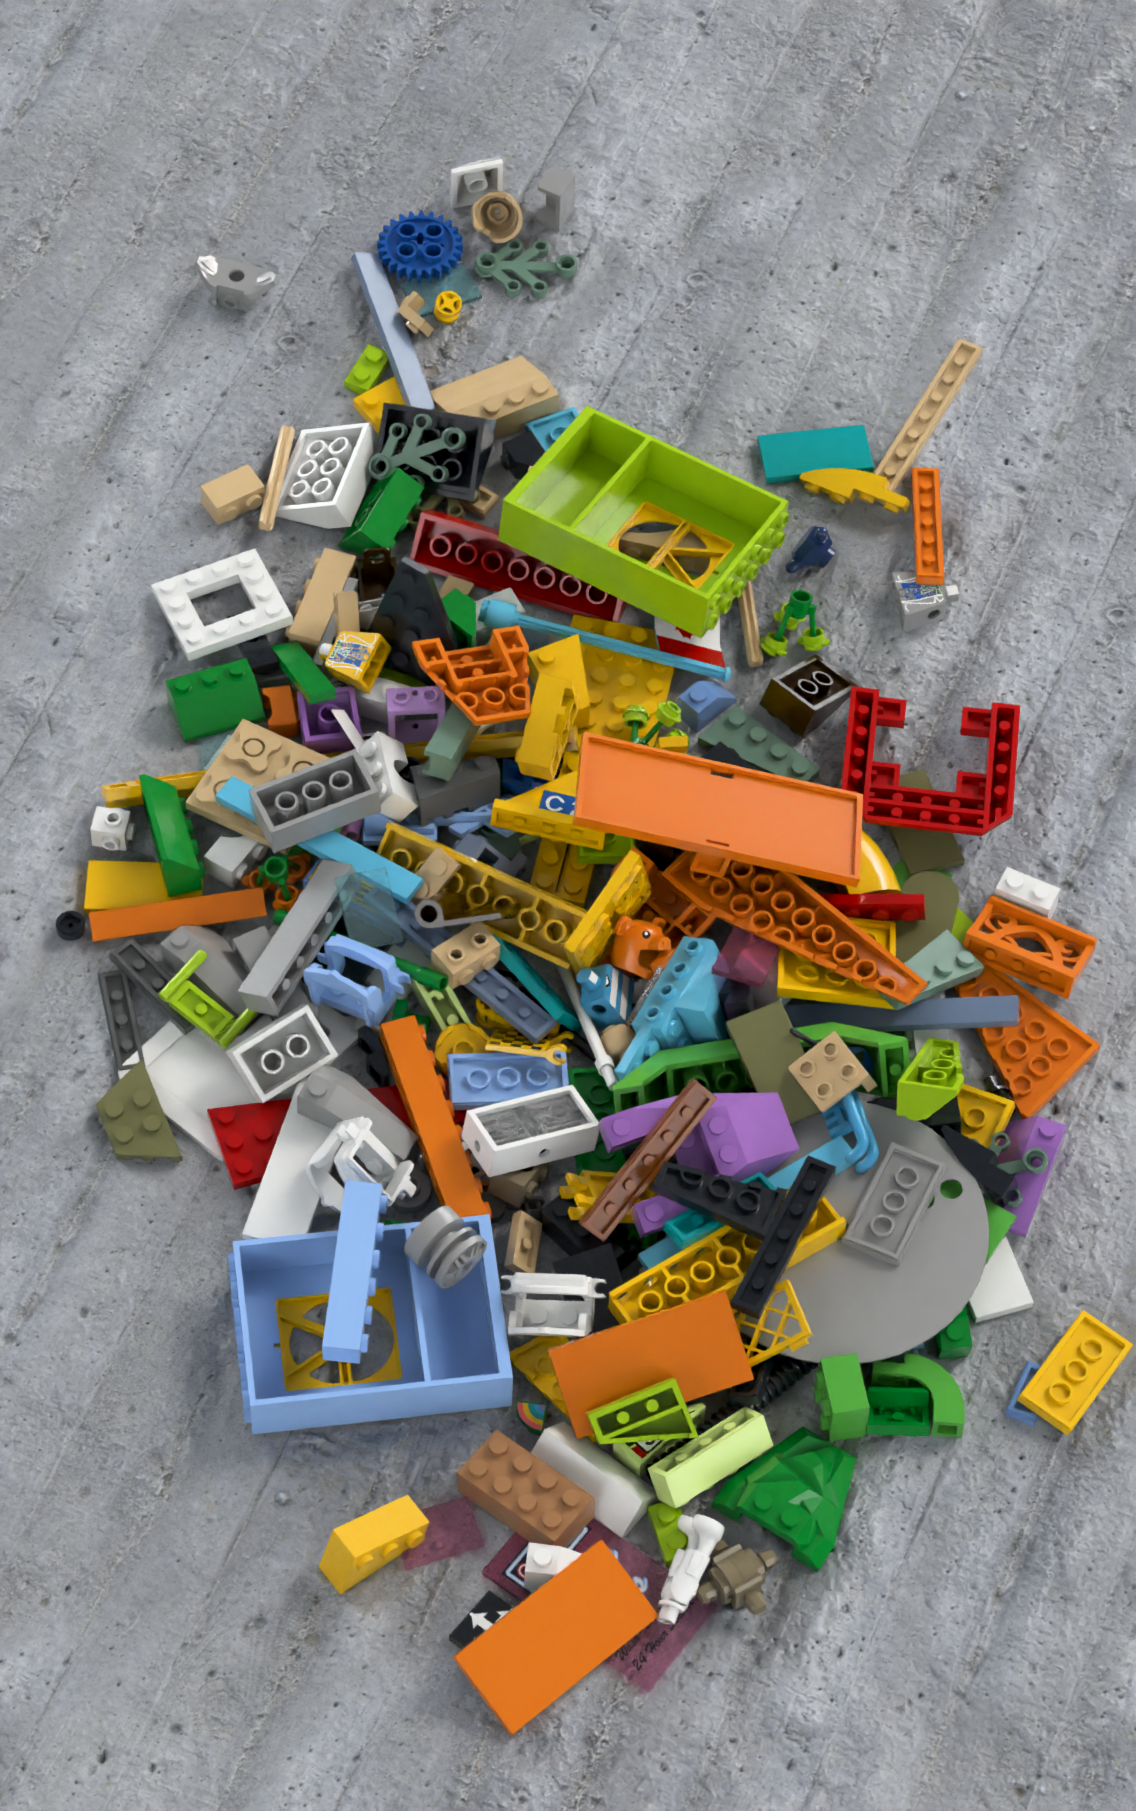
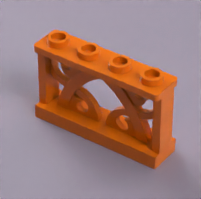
[963,895,1097,999]

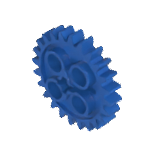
[377,210,463,284]

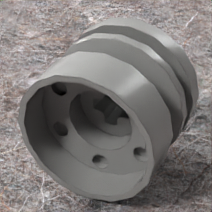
[404,1205,487,1289]

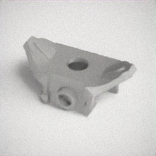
[194,255,279,313]

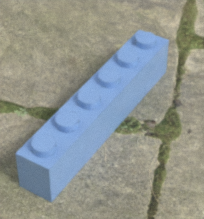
[322,1180,388,1364]

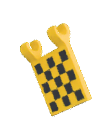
[485,1029,574,1066]

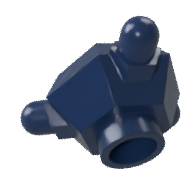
[785,526,836,574]

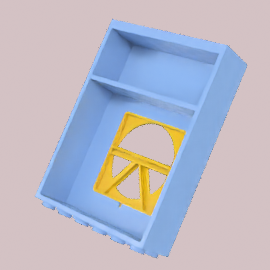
[227,1214,513,1435]

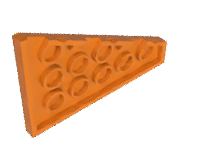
[954,944,1100,1119]

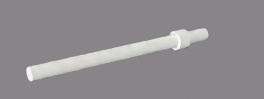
[555,964,618,1091]

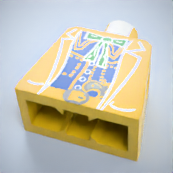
[319,631,391,694]

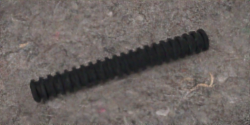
[645,1356,818,1482]

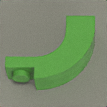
[871,1353,965,1438]

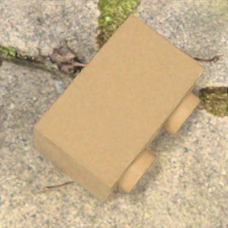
[200,464,265,525]

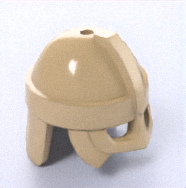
[472,191,522,243]

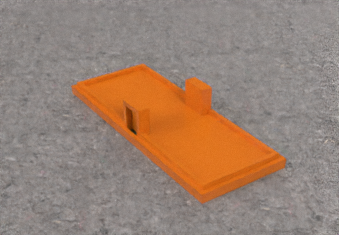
[573,732,863,888]

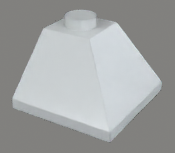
[451,158,503,209]

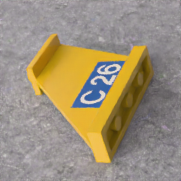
[490,770,607,851]

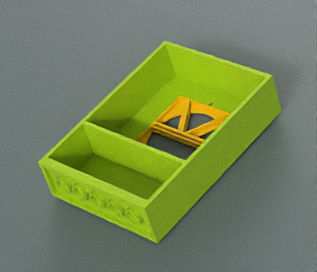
[498,406,789,639]

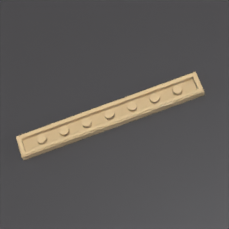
[874,338,983,493]

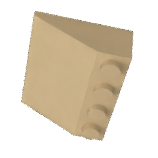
[430,356,559,440]

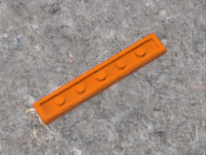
[911,468,944,585]
[89,887,267,942]

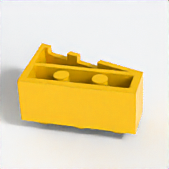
[319,1495,430,1595]

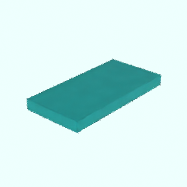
[757,425,874,484]
[493,934,582,1033]

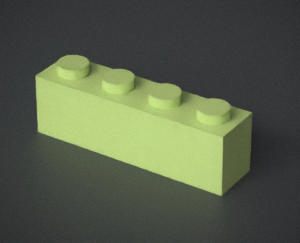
[648,1406,773,1508]

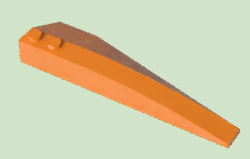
[661,850,928,1006]

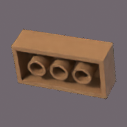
[457,1430,595,1548]

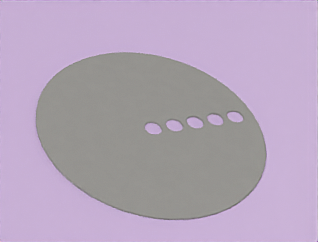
[730,1100,989,1364]

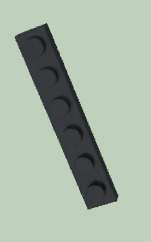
[731,1155,836,1320]

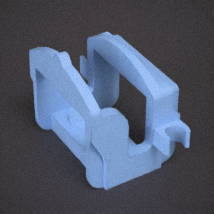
[303,934,411,1028]

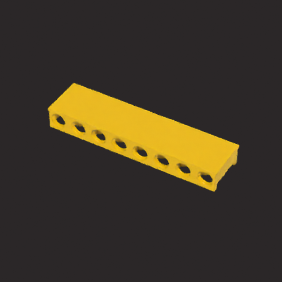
[376,822,588,969]
[608,1188,846,1324]

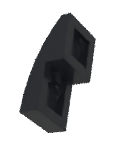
[358,1025,389,1087]

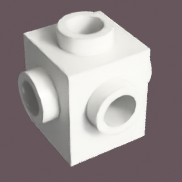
[90,806,136,851]

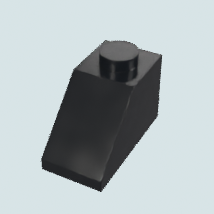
[500,431,546,480]

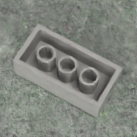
[248,749,381,853]

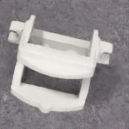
[306,1116,417,1214]
[501,1272,606,1340]

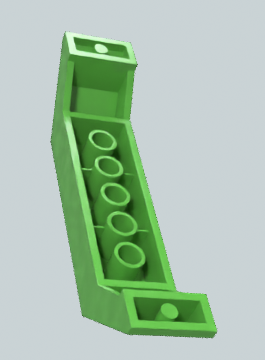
[612,1022,910,1114]

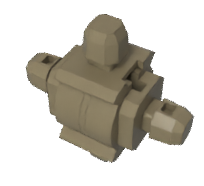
[696,1539,778,1615]

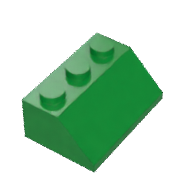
[337,468,424,558]
[165,658,266,743]

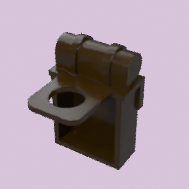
[356,547,398,602]

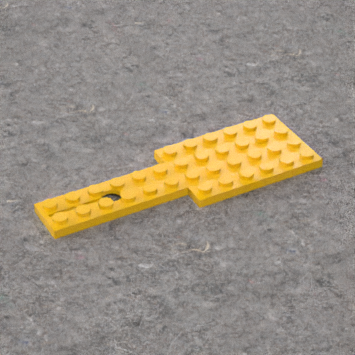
[530,615,676,909]

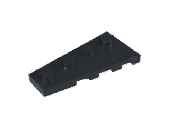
[651,1161,788,1242]

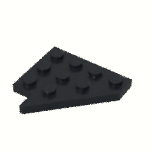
[367,556,461,686]

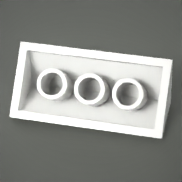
[531,1422,658,1540]

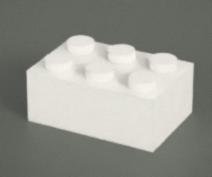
[226,1004,339,1103]

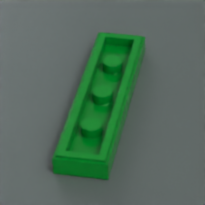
[271,641,337,704]

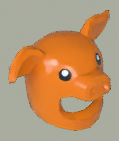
[611,915,671,980]

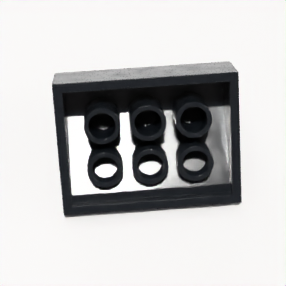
[372,402,497,501]

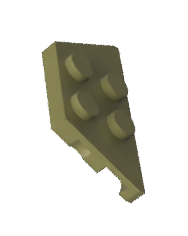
[96,1060,183,1162]

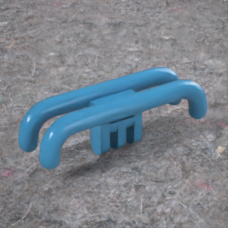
[822,1088,879,1174]

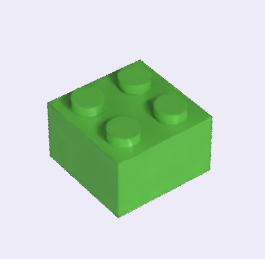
[812,1353,870,1442]

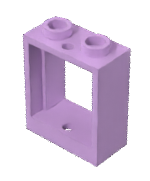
[386,686,445,744]

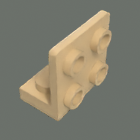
[788,1031,878,1112]

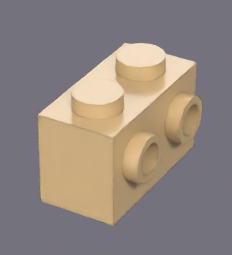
[431,922,501,989]

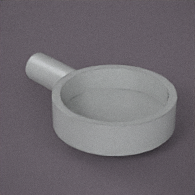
[386,1151,432,1213]

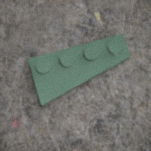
[697,705,820,783]
[878,929,984,1010]

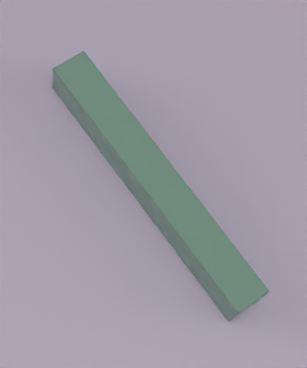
[422,638,491,782]

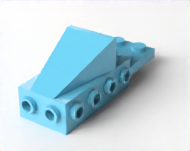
[614,936,730,1081]

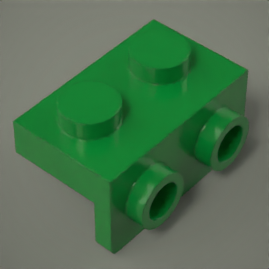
[866,1387,930,1437]

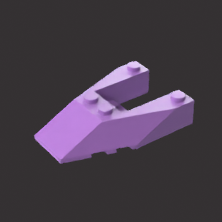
[598,1092,799,1239]

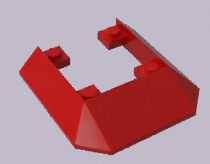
[841,686,1021,836]

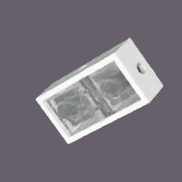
[461,1085,599,1177]

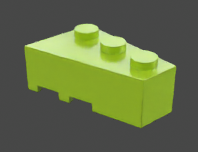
[585,1377,699,1444]

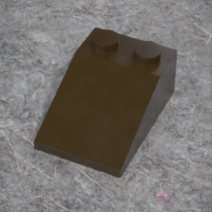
[759,654,859,737]

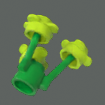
[761,590,830,657]

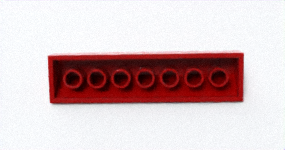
[409,509,628,623]

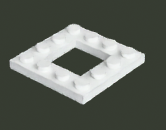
[151,549,294,661]

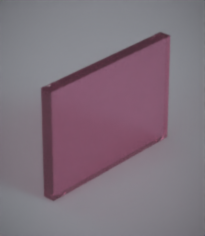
[711,926,782,988]
[401,1496,484,1570]

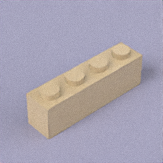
[285,548,357,656]

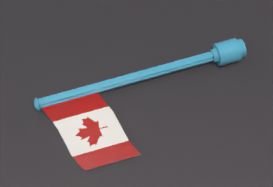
[478,598,731,683]

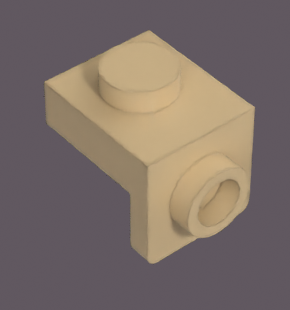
[397,291,435,337]

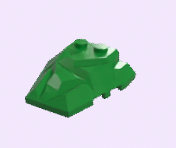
[711,1426,856,1572]

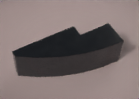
[719,971,755,1021]
[941,1125,1018,1206]

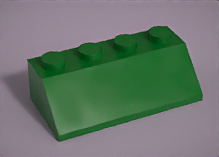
[139,774,206,897]

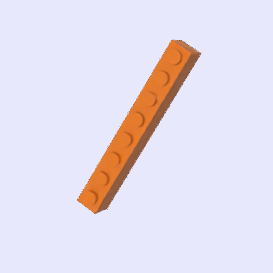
[380,1015,492,1219]

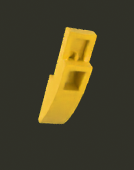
[799,468,911,514]

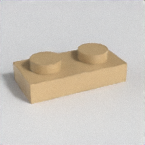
[411,847,461,905]
[504,1210,542,1273]

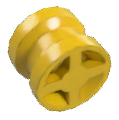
[433,291,462,324]

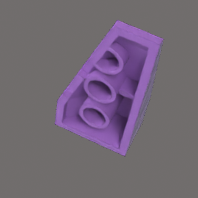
[996,1116,1066,1237]

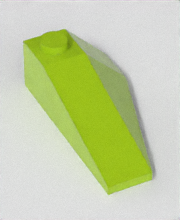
[896,1037,964,1121]

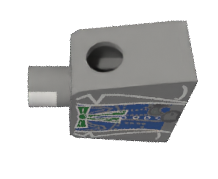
[890,572,959,631]

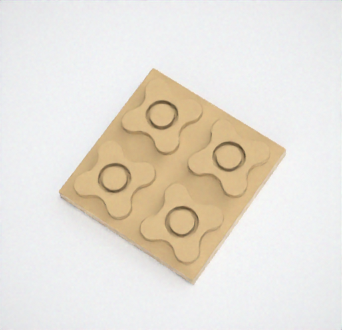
[185,719,330,855]

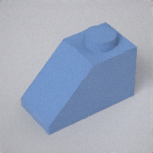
[678,681,737,733]

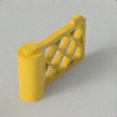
[715,1279,813,1393]

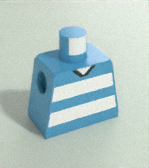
[576,964,635,1031]

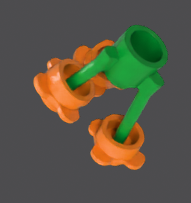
[242,853,311,911]

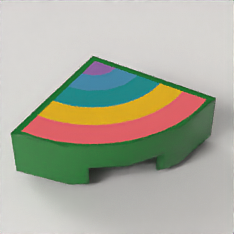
[516,1401,547,1436]

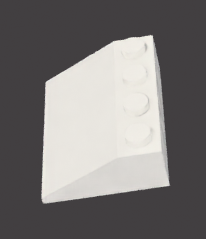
[275,422,379,529]

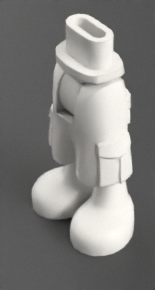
[657,1514,725,1625]

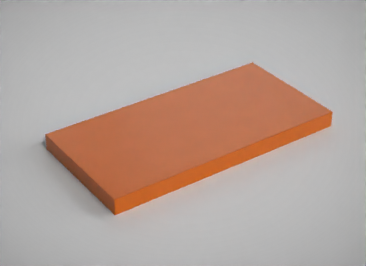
[547,1290,754,1439]
[452,1539,659,1735]

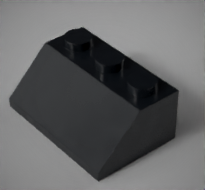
[540,1195,646,1272]

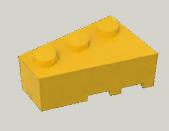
[527,634,590,730]
[515,673,579,781]

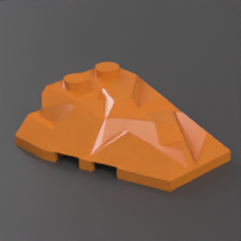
[411,626,530,726]

